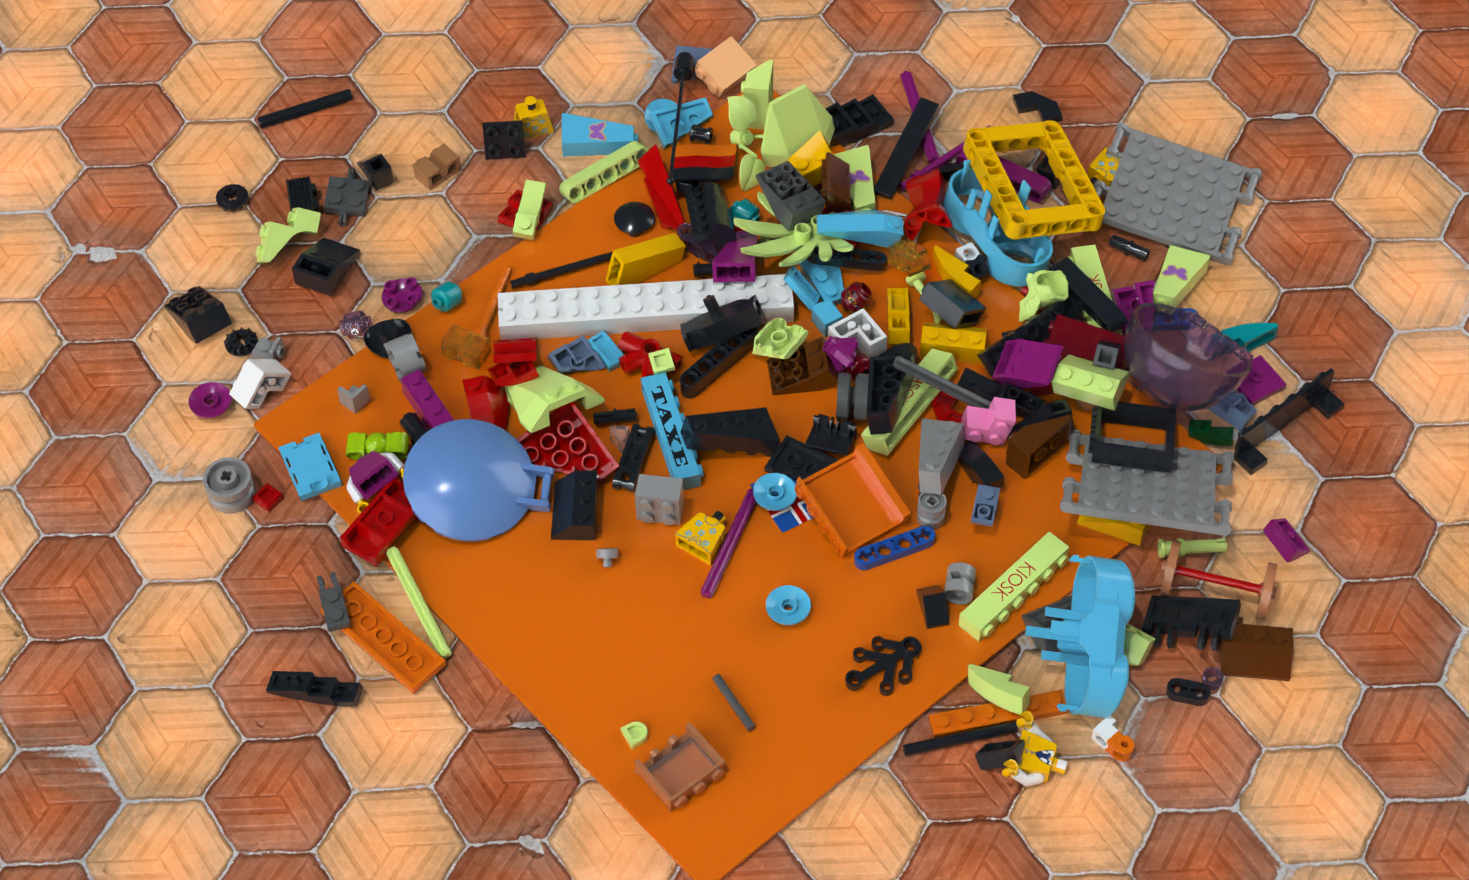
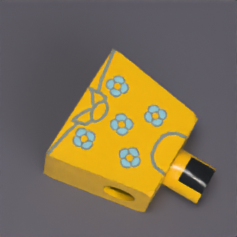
[513,96,554,140]
[1087,147,1121,186]
[675,511,726,566]

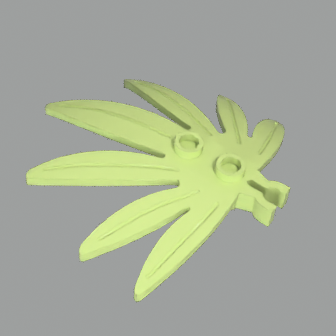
[734,191,854,267]

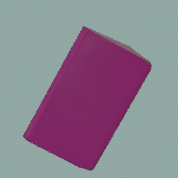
[1263,518,1310,562]

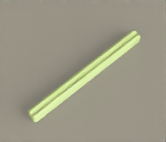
[386,546,452,659]

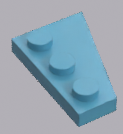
[650,98,713,149]
[799,256,844,306]

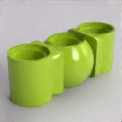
[346,432,409,460]

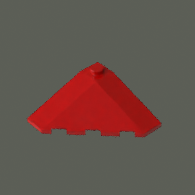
[517,402,620,480]

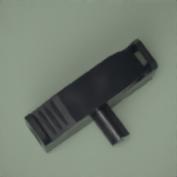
[680,295,763,352]

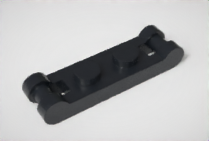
[612,424,655,492]

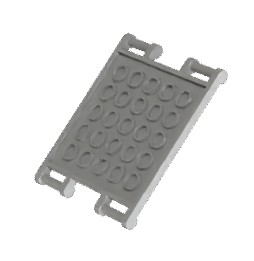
[1093,123,1263,265]
[1060,430,1234,536]

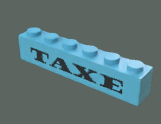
[641,372,704,490]

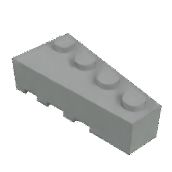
[919,418,965,495]

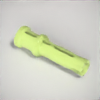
[1157,538,1227,558]

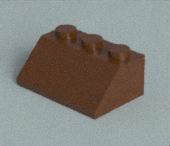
[1220,623,1293,681]

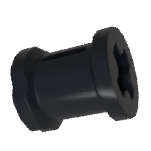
[689,124,713,145]

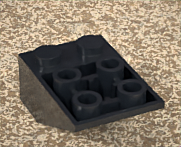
[292,238,360,296]
[164,286,232,344]

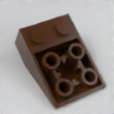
[820,152,851,210]
[767,337,839,395]

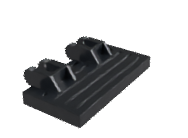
[1141,595,1241,651]

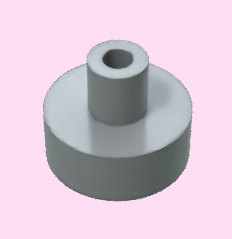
[596,548,619,567]

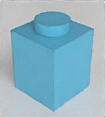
[811,299,843,337]

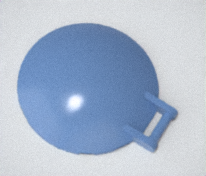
[403,419,555,542]

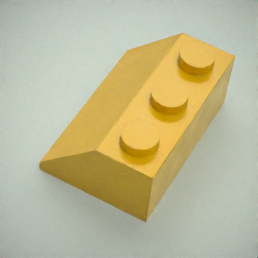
[920,322,987,365]

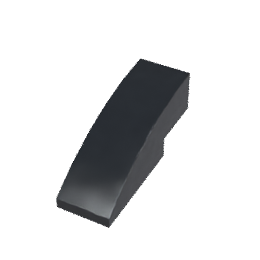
[958,441,1005,488]

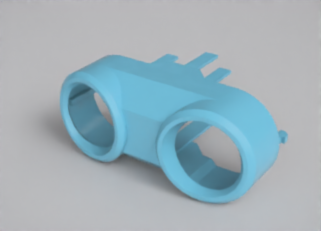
[943,160,1053,286]
[1026,555,1135,718]

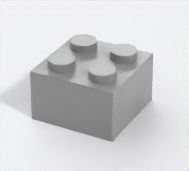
[635,474,684,525]

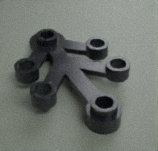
[845,636,922,696]

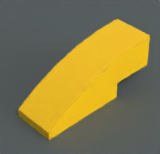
[932,245,981,298]
[887,288,910,344]

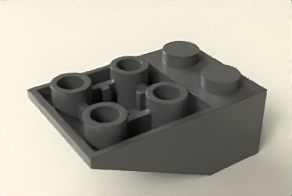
[756,161,825,231]

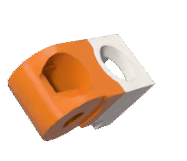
[1091,716,1135,762]

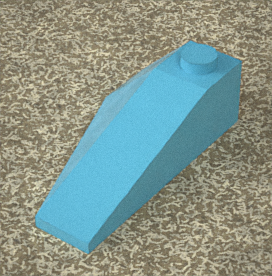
[816,209,904,248]

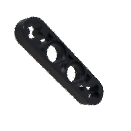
[807,247,888,271]

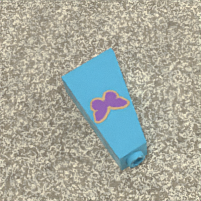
[562,113,638,157]

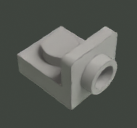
[251,336,285,361]

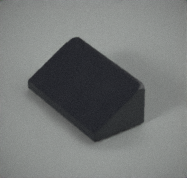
[975,739,1025,770]

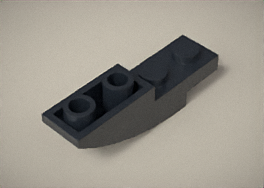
[957,367,1045,418]

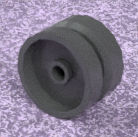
[836,372,869,421]

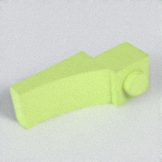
[513,180,546,240]

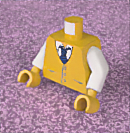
[1002,711,1068,786]

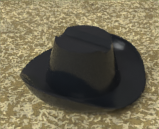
[364,319,412,358]

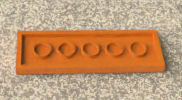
[321,581,446,694]

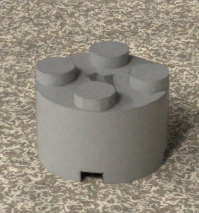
[384,333,428,382]

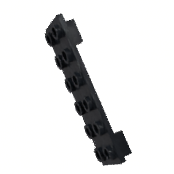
[1234,368,1345,475]

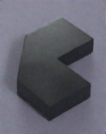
[1013,91,1063,122]

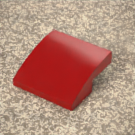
[498,189,553,231]
[493,337,537,364]
[487,361,539,386]

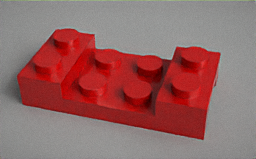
[340,477,419,567]

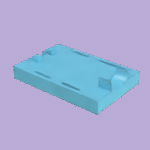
[278,433,342,501]

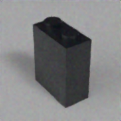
[919,279,987,329]

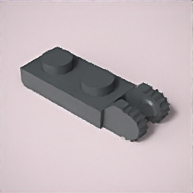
[317,572,351,632]

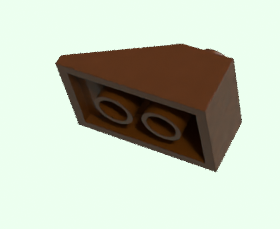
[1006,415,1073,479]

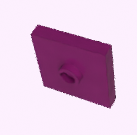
[1226,355,1287,405]

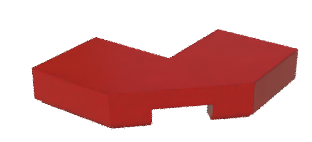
[931,391,963,423]

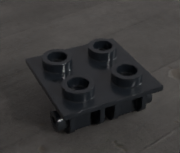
[482,120,525,160]
[805,414,857,455]

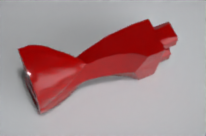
[904,168,953,242]

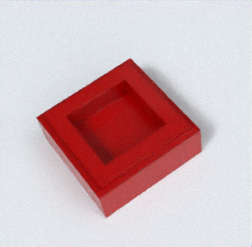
[252,483,284,512]

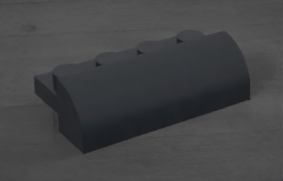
[685,182,737,245]

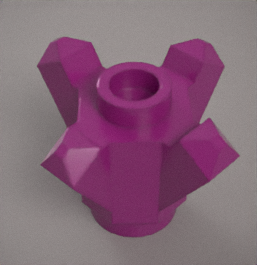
[823,336,859,372]

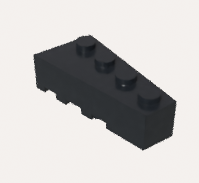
[866,353,915,435]

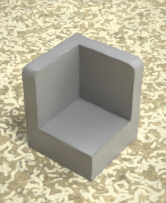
[337,384,370,414]

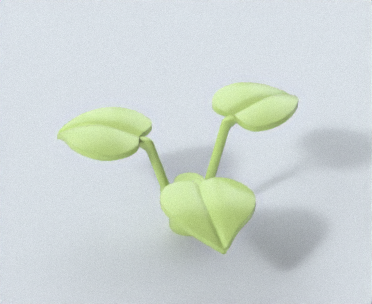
[727,96,765,191]

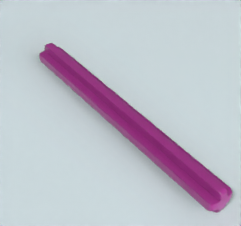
[900,71,939,162]
[701,488,756,598]

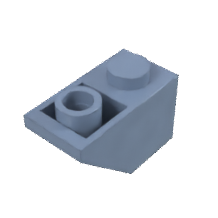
[971,484,1000,527]

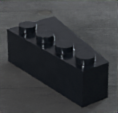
[680,407,780,457]

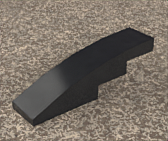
[266,671,364,707]

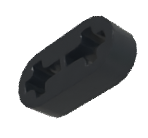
[1166,678,1211,706]

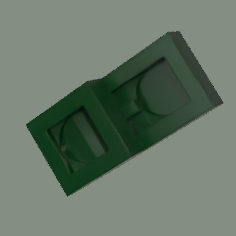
[1188,420,1234,446]

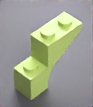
[255,207,321,264]

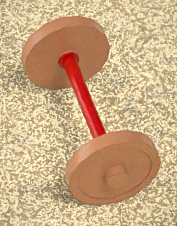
[1160,540,1277,619]

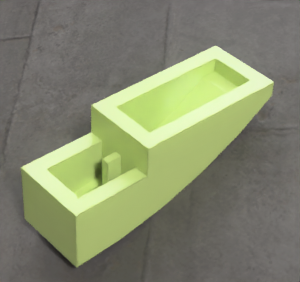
[968,664,1030,715]

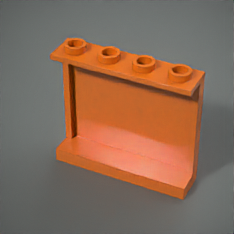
[794,443,911,558]

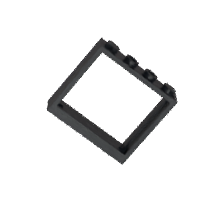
[1088,402,1176,473]

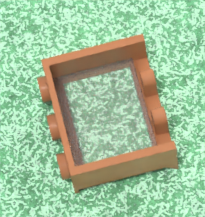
[635,722,725,812]

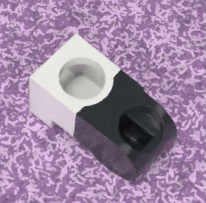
[954,242,990,281]

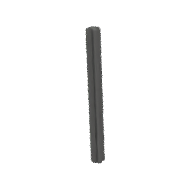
[893,356,991,409]

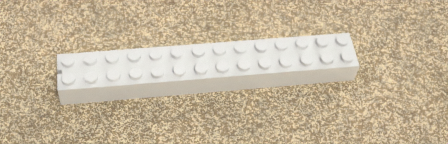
[498,274,794,340]

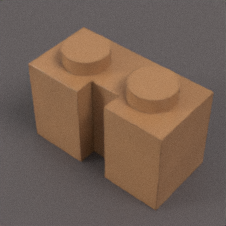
[413,144,461,190]

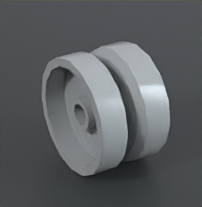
[203,457,255,514]

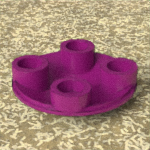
[382,277,423,312]

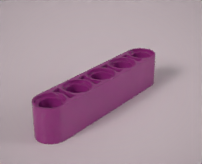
[955,150,1052,203]

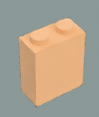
[694,36,757,98]

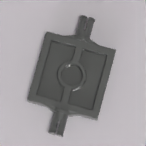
[324,168,370,226]

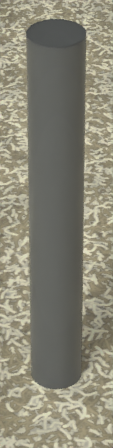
[712,674,756,732]

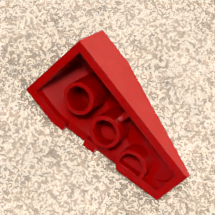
[462,375,510,431]

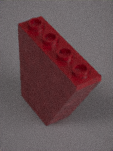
[1030,314,1131,397]

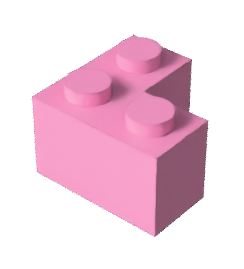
[961,397,1016,445]

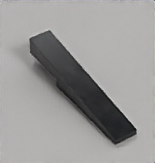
[874,97,939,200]

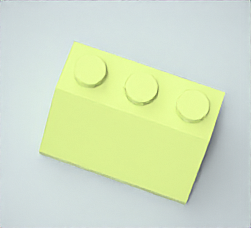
[741,60,773,130]
[1051,355,1130,411]

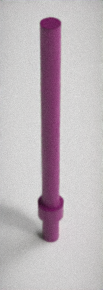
[900,125,991,190]

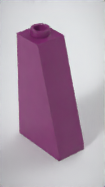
[712,231,758,282]

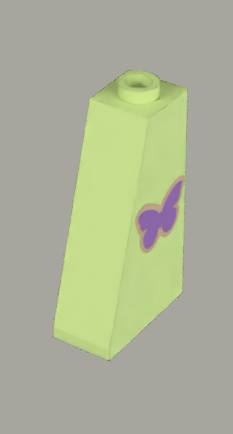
[833,145,875,211]
[1152,245,1210,313]

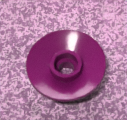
[188,382,232,418]

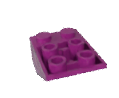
[992,339,1063,389]

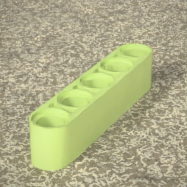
[559,141,649,203]

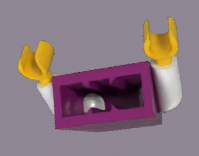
[347,451,405,514]

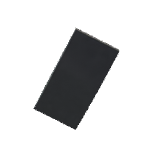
[825,94,894,146]

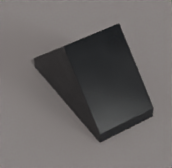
[916,585,949,629]

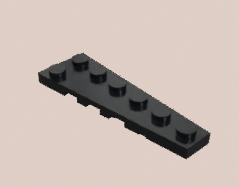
[977,294,1082,384]

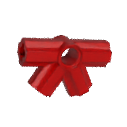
[618,331,683,378]

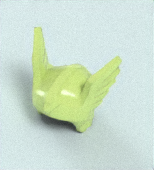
[1019,270,1069,322]

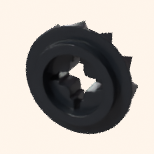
[216,184,249,212]
[224,327,258,356]

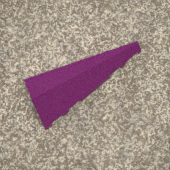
[1110,280,1155,387]

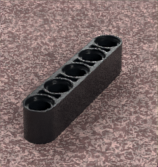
[1048,257,1128,333]
[680,326,758,398]

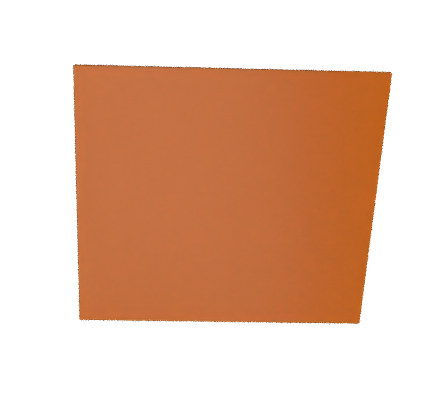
[254,90,1223,880]

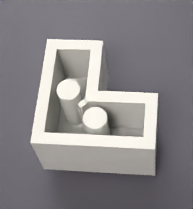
[828,308,887,359]
[229,359,292,409]

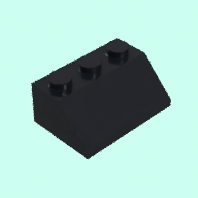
[551,470,599,540]

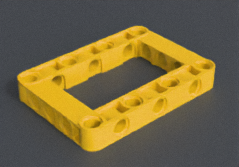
[963,120,1106,240]

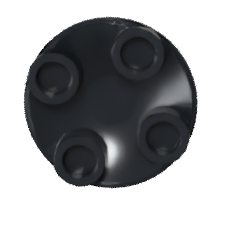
[614,202,655,237]

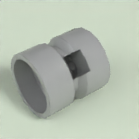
[917,492,947,530]
[944,562,976,605]

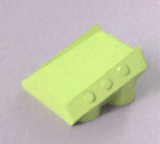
[752,318,809,359]

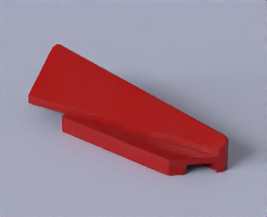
[638,144,686,236]

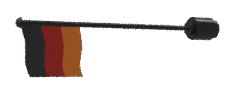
[666,52,737,185]

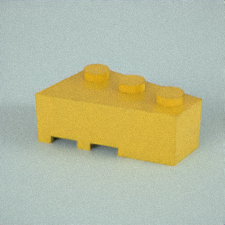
[785,131,833,187]

